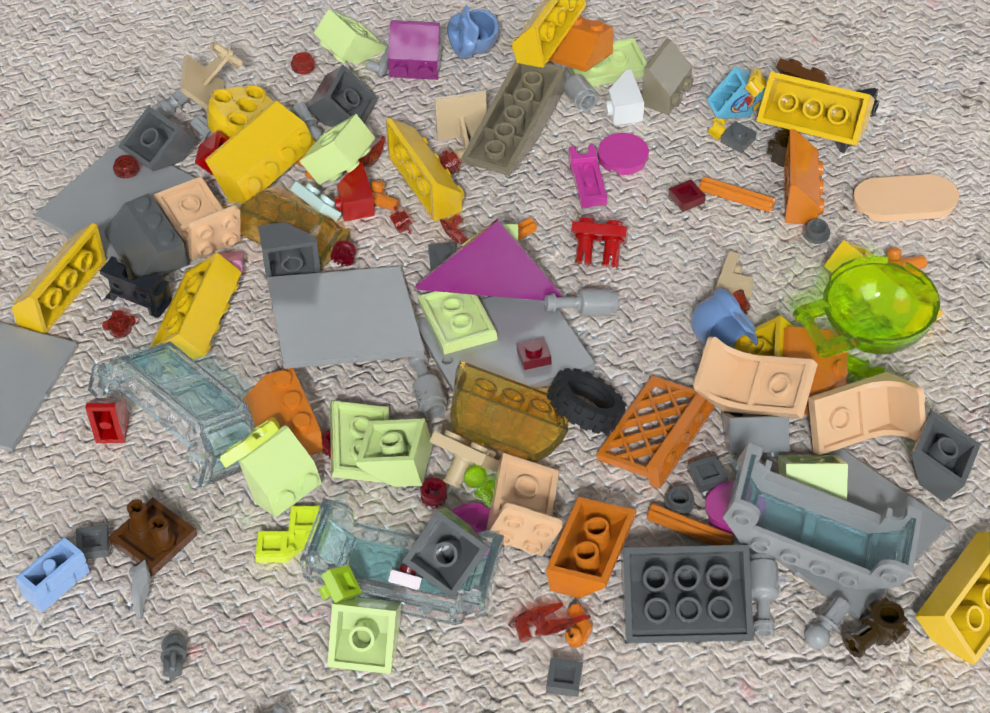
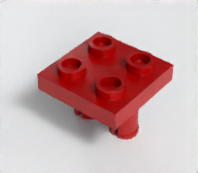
[571,217,628,268]

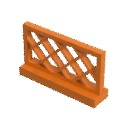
[596,375,715,489]

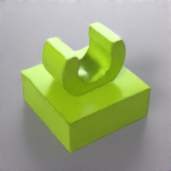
[318,565,362,603]

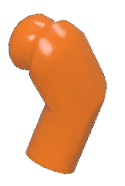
[370,180,400,212]
[885,247,927,272]
[565,604,593,648]

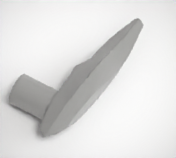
[365,46,389,76]
[129,560,150,619]

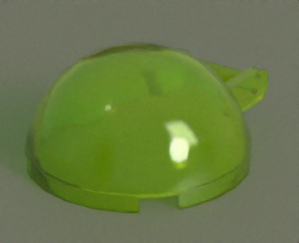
[793,256,940,358]

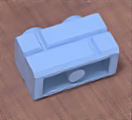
[15,537,90,613]

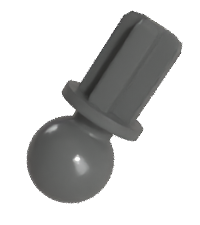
[160,633,187,681]

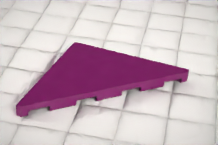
[415,218,565,301]

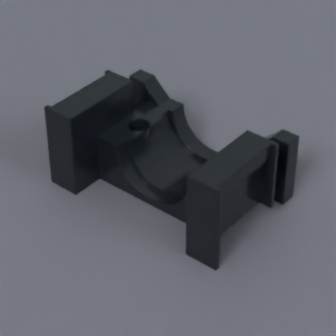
[100,256,172,319]

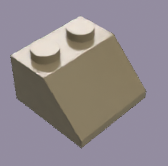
[642,38,694,115]

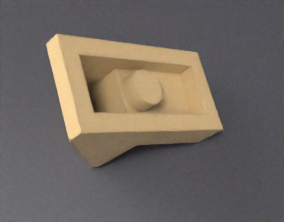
[715,251,754,302]

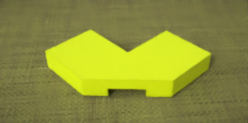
[220,417,280,468]
[255,506,322,563]

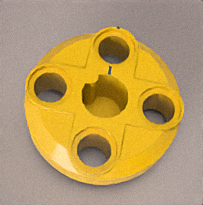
[206,85,273,138]

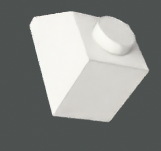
[604,69,644,125]

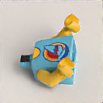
[707,66,767,141]

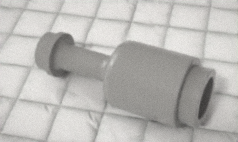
[554,63,597,111]
[544,288,619,316]
[408,353,447,419]
[750,553,779,637]

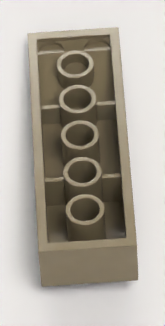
[461,60,565,176]

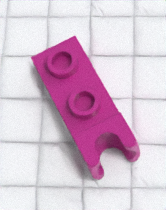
[568,144,607,208]

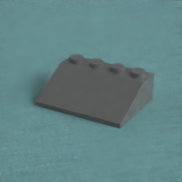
[621,545,754,644]

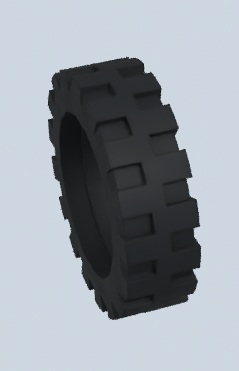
[547,368,626,434]

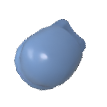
[447,5,499,59]
[691,287,758,346]

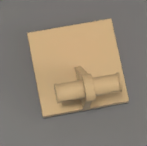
[180,41,243,111]
[434,90,487,161]

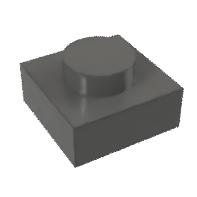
[721,121,757,153]
[428,242,456,271]
[687,455,728,493]
[76,525,109,560]
[546,658,583,697]

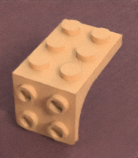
[153,176,240,261]
[694,337,818,419]
[808,372,926,455]
[485,453,563,556]

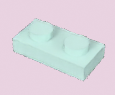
[290,181,342,222]

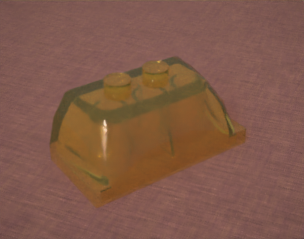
[239,190,351,271]
[450,360,568,462]

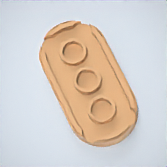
[853,174,959,222]

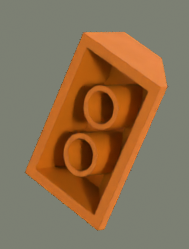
[548,15,613,72]
[784,129,824,224]
[783,326,848,418]
[240,368,323,455]
[546,497,637,598]

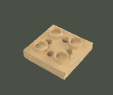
[429,430,499,489]

